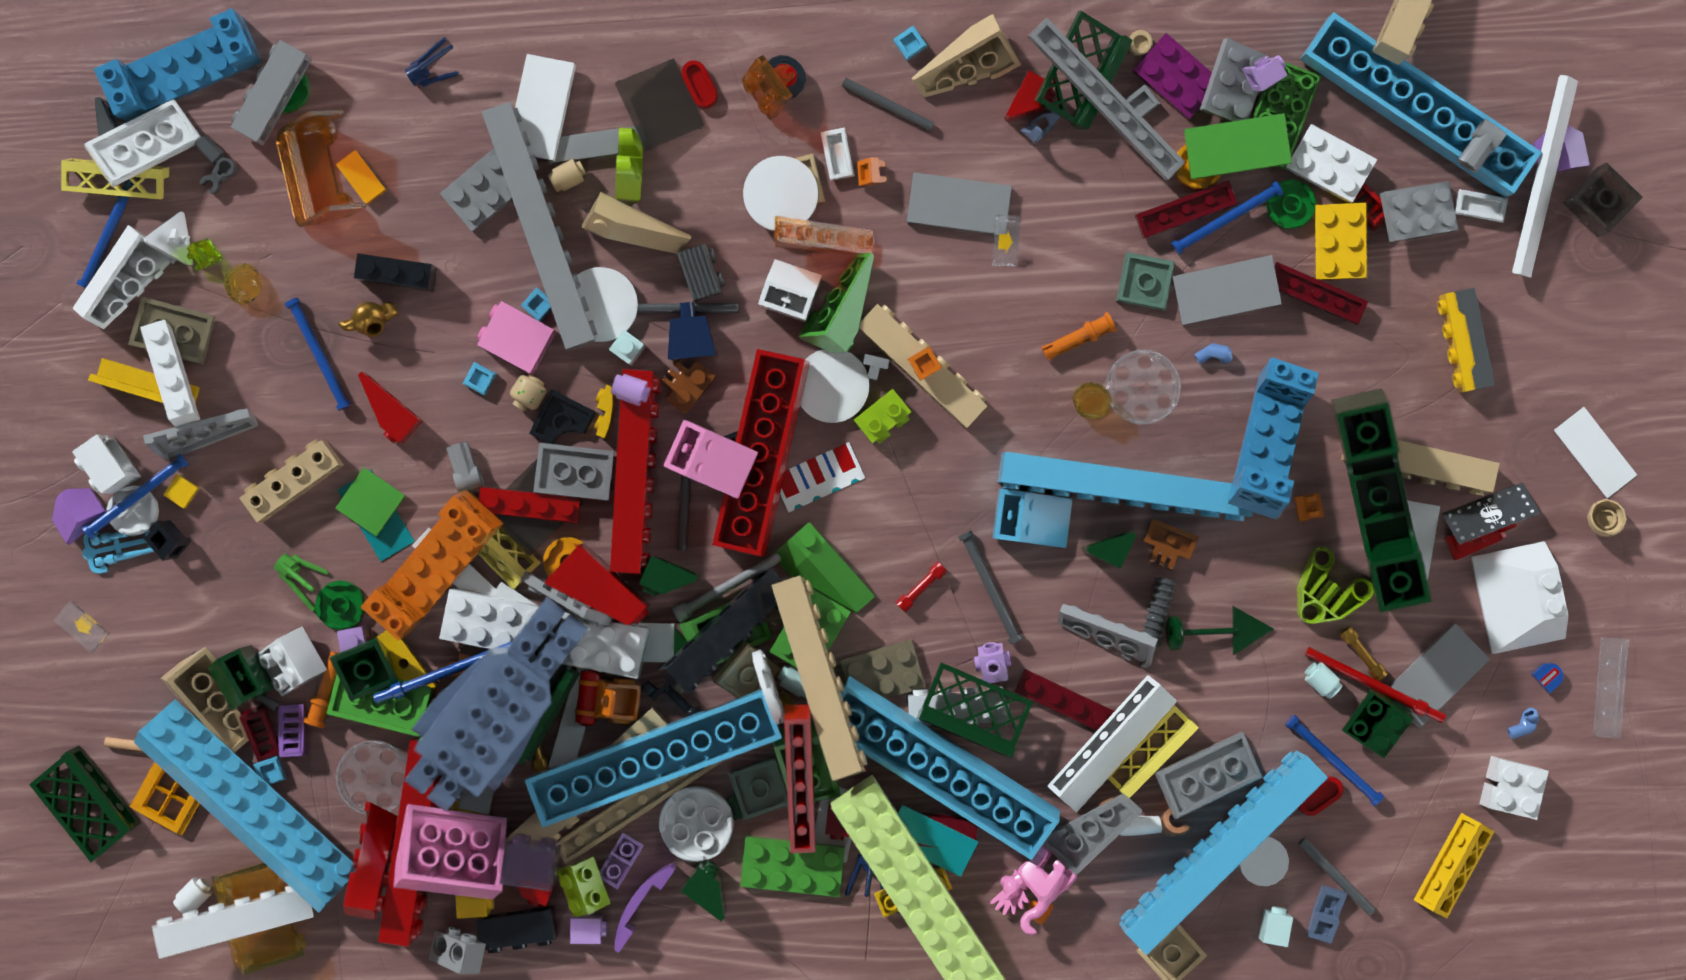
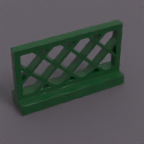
[1034,11,1133,130]
[916,662,1033,758]
[518,664,580,765]
[29,746,141,862]

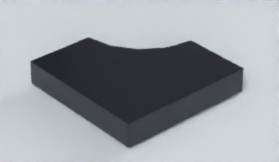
[529,389,596,444]

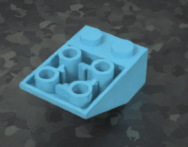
[992,489,1073,548]

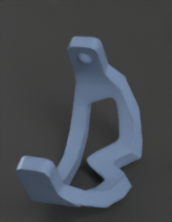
[1021,106,1060,144]

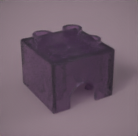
[500,834,562,891]

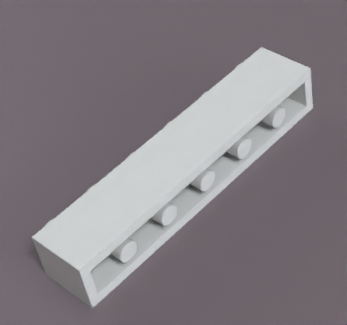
[1048,675,1177,813]
[152,885,314,959]

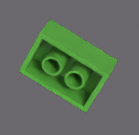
[769,588,851,668]

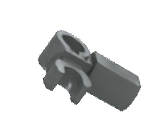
[195,135,239,195]

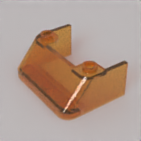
[276,109,366,227]

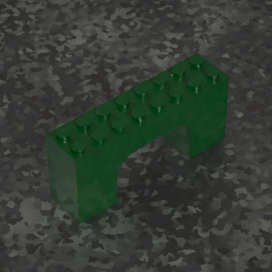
[1331,388,1432,612]

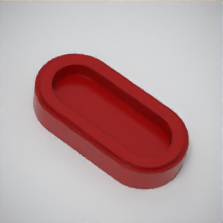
[681,60,718,109]
[1298,776,1344,816]

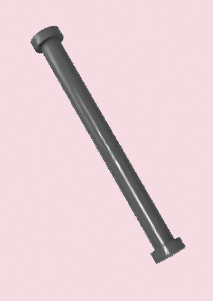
[958,531,1023,644]

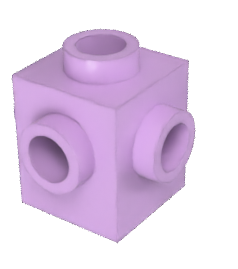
[974,642,1011,683]

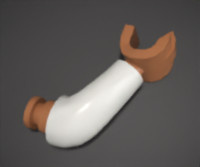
[1098,797,1191,837]

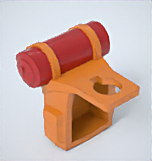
[574,669,641,726]

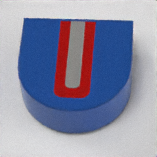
[1531,663,1563,693]

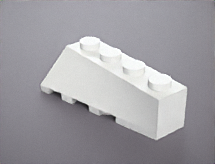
[73,225,177,329]

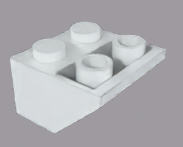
[758,259,822,323]
[257,627,327,697]

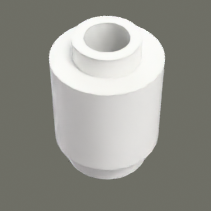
[173,877,212,913]

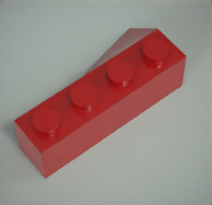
[343,802,398,920]

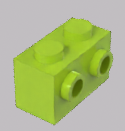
[853,389,911,444]
[557,856,611,917]

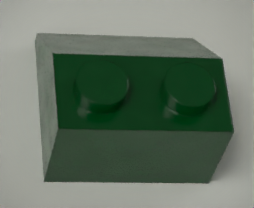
[639,555,701,597]
[681,860,727,922]

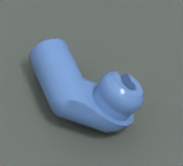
[1194,343,1233,365]
[1507,708,1539,740]

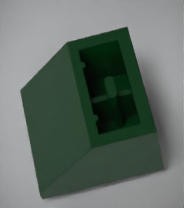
[208,645,275,711]
[1341,690,1414,759]

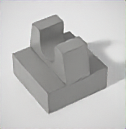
[863,354,889,380]

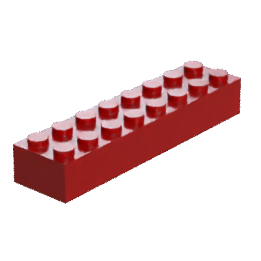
[712,349,810,557]
[610,369,661,574]
[378,737,442,947]

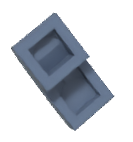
[1307,885,1347,944]

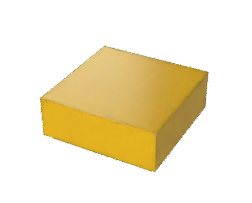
[163,474,200,509]

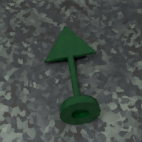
[1166,606,1274,655]

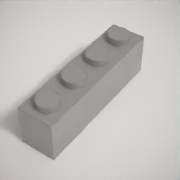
[231,40,312,146]

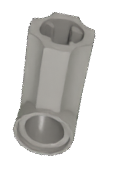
[1457,119,1506,173]
[446,441,484,493]

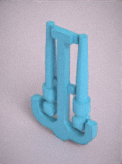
[82,530,154,573]

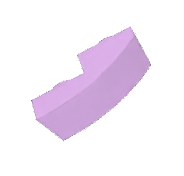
[599,833,644,890]

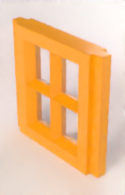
[129,762,200,835]

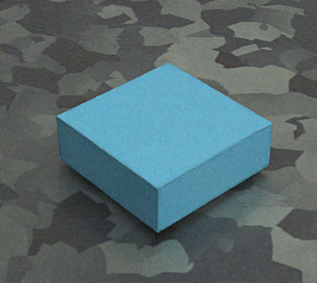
[893,25,927,61]
[520,287,552,322]
[462,362,497,396]
[253,755,287,785]

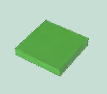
[335,467,406,537]

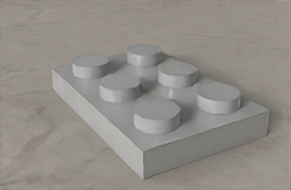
[1200,38,1269,122]
[440,148,513,233]
[1380,181,1459,242]
[533,443,614,501]

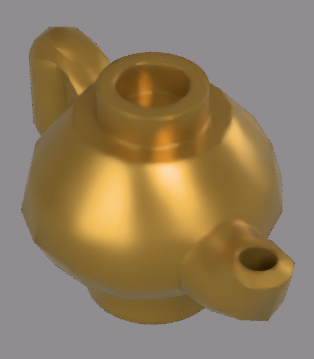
[339,301,399,337]

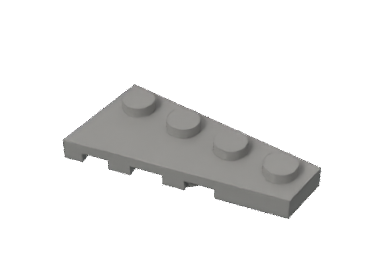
[143,408,259,461]
[521,571,613,627]
[1058,604,1158,671]
[1043,793,1142,875]

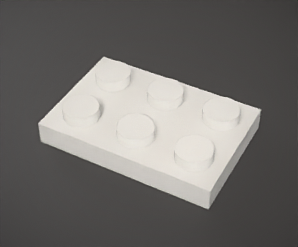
[1286,124,1378,203]

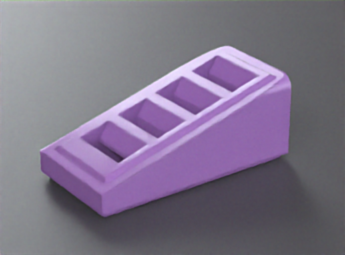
[279,704,308,757]

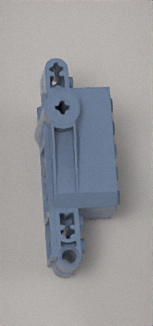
[404,597,588,811]

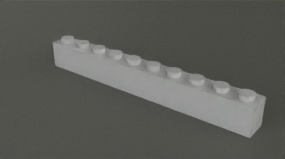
[481,102,598,352]

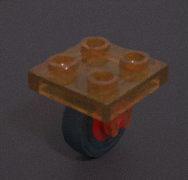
[741,55,806,120]

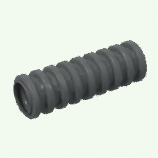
[1141,577,1177,647]

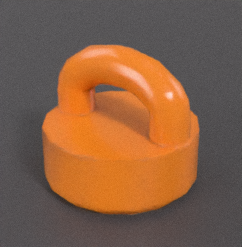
[1028,901,1054,925]

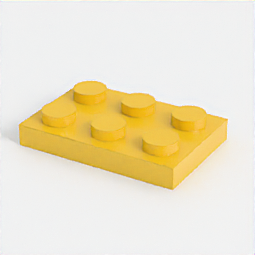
[1315,203,1368,280]

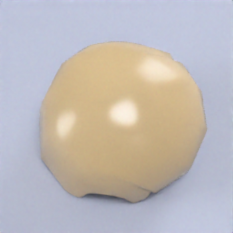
[1587,499,1627,537]

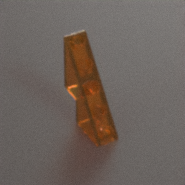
[774,216,875,254]

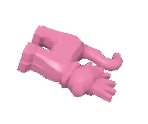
[990,845,1078,936]

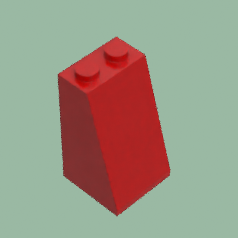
[544,544,650,626]

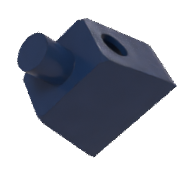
[668,302,717,360]

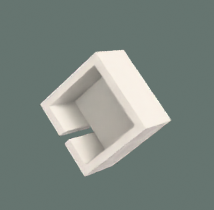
[72,434,142,494]
[1479,756,1549,820]

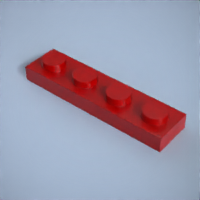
[479,487,581,523]

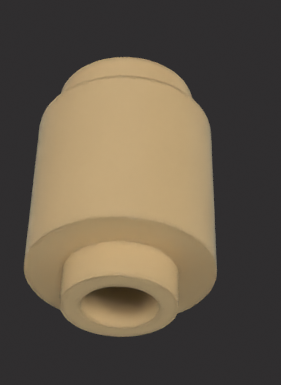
[548,159,587,192]

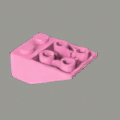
[663,420,758,498]

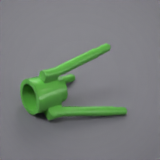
[274,553,329,612]

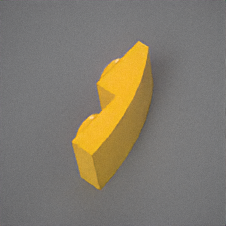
[594,385,615,439]

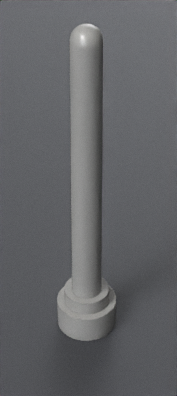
[672,554,781,624]

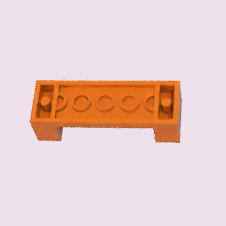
[361,490,504,640]

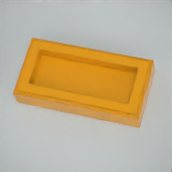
[336,150,387,205]

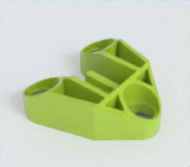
[615,127,643,206]
[1297,547,1374,624]

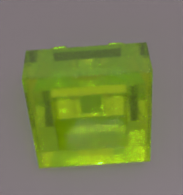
[187,238,223,271]

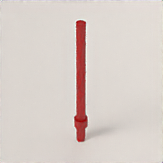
[1304,647,1446,723]

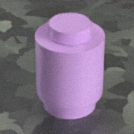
[611,374,651,406]

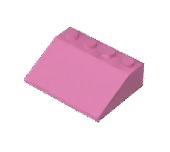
[394,804,507,900]

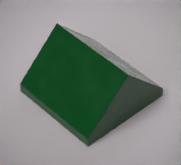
[1081,532,1136,569]
[330,638,398,701]

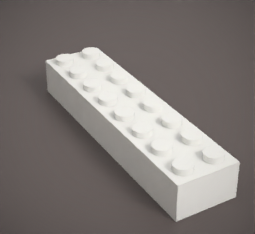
[439,588,650,679]

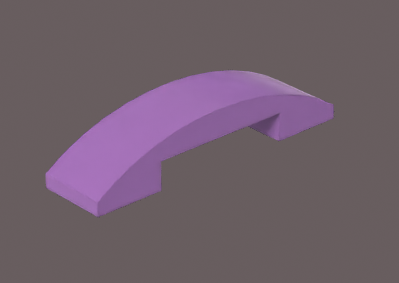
[615,863,677,953]

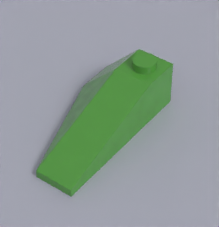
[798,252,874,353]
[774,522,875,613]

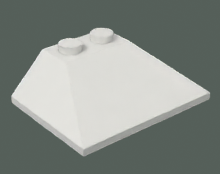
[1471,541,1569,654]

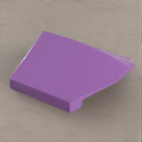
[1533,125,1590,173]
[52,488,107,545]

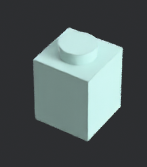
[609,329,646,366]
[1258,906,1293,947]

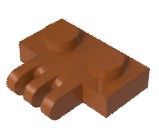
[660,360,716,415]
[1142,518,1199,571]

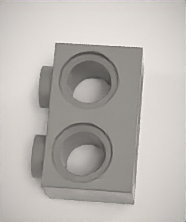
[429,926,486,974]

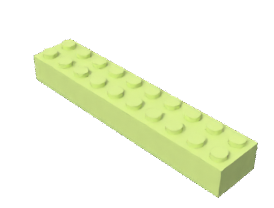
[830,775,1006,980]

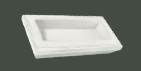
[820,127,854,181]
[1455,189,1508,223]

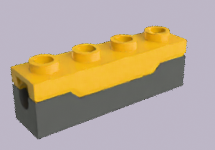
[1437,288,1495,393]

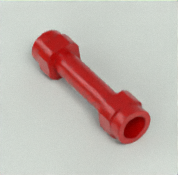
[895,561,948,613]

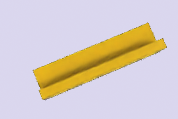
[88,358,200,403]
[1414,813,1495,918]

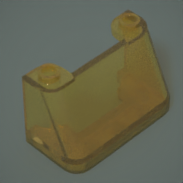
[211,861,306,975]

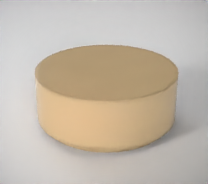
[1128,30,1153,57]

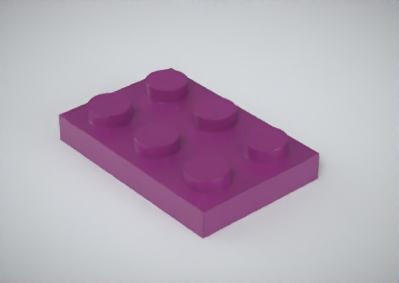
[1132,33,1212,120]

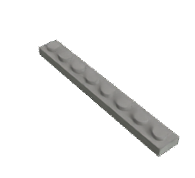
[1028,18,1185,181]

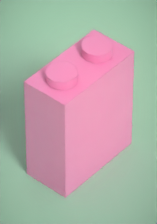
[477,301,557,375]

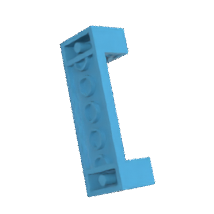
[94,8,263,122]
[1228,357,1319,519]

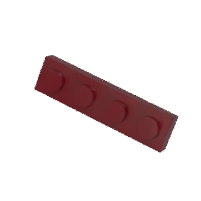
[1135,180,1238,239]
[1274,262,1369,325]
[1014,669,1115,730]

